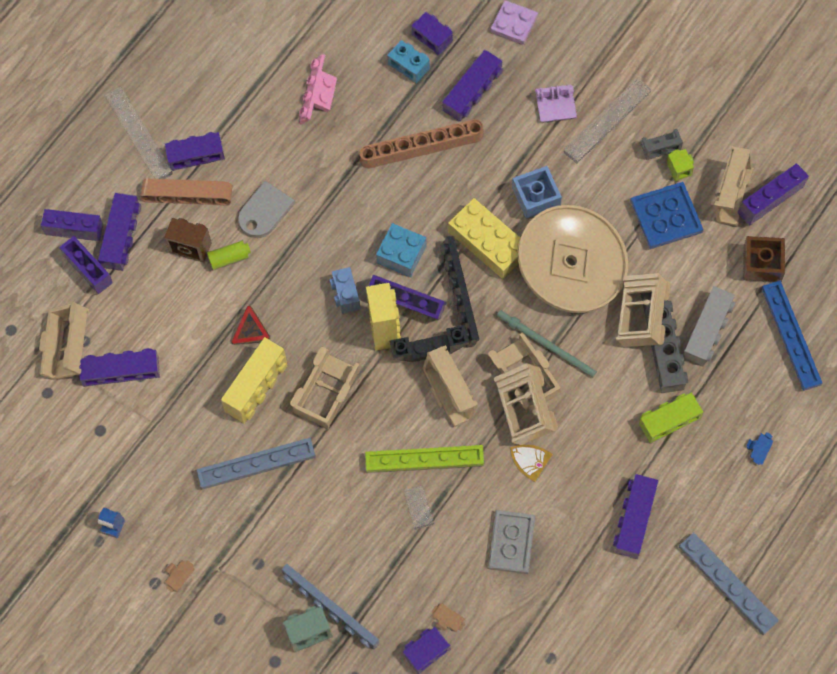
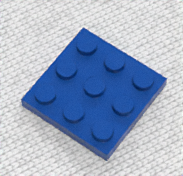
[630,182,704,249]

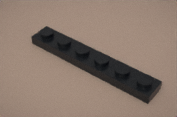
[440,236,479,348]

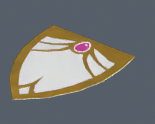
[510,445,553,482]

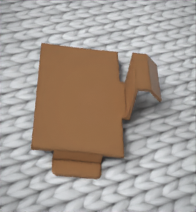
[165,560,195,592]
[432,603,465,632]

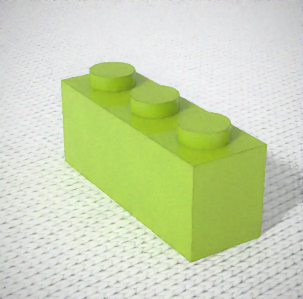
[639,392,703,444]

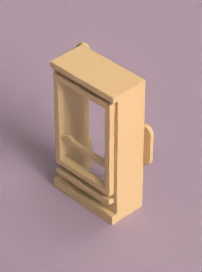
[714,146,754,227]
[616,273,671,347]
[39,302,89,380]
[489,333,561,414]
[422,345,478,427]
[290,347,360,429]
[494,363,558,445]

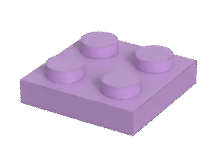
[491,0,538,45]

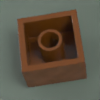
[164,218,212,263]
[743,236,785,282]

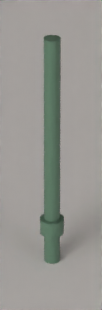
[497,310,597,378]

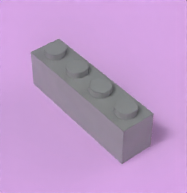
[683,286,736,367]

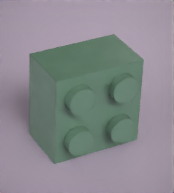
[283,606,332,653]

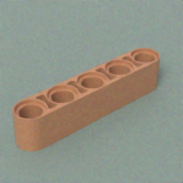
[140,178,233,205]

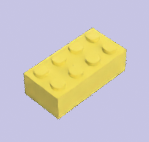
[448,198,520,279]
[366,283,401,351]
[221,337,287,424]

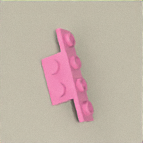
[299,54,337,125]

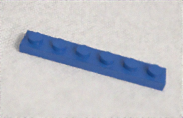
[761,281,823,391]

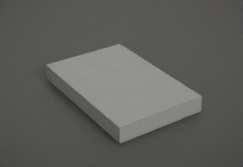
[488,510,535,574]

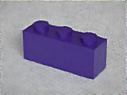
[164,132,225,171]
[41,209,103,241]
[59,236,113,295]

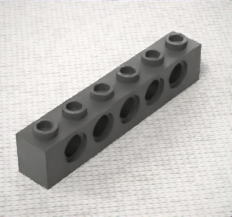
[640,292,688,394]

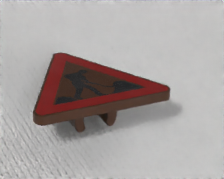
[231,306,271,345]

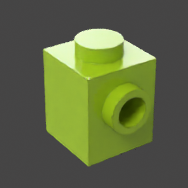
[666,149,694,181]

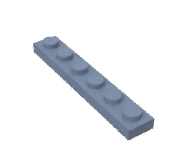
[197,438,316,490]
[679,533,779,636]
[282,564,380,650]

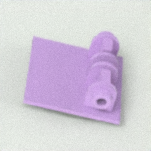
[535,84,577,122]

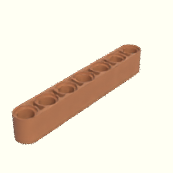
[360,119,483,169]

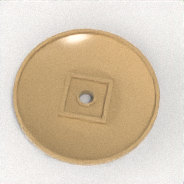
[518,205,628,313]

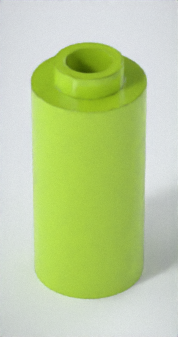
[207,240,251,270]

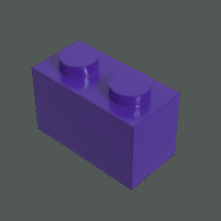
[411,12,453,56]
[403,627,450,674]

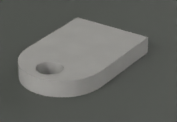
[239,181,295,238]

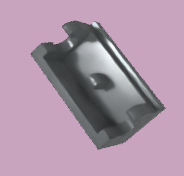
[640,129,683,160]

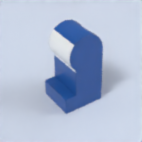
[98,507,125,539]

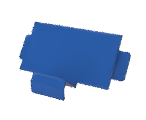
[746,432,773,465]

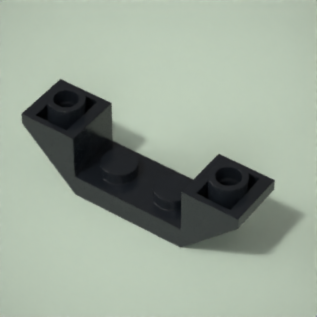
[389,325,469,362]

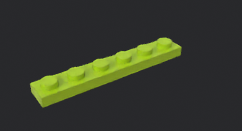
[365,445,484,473]

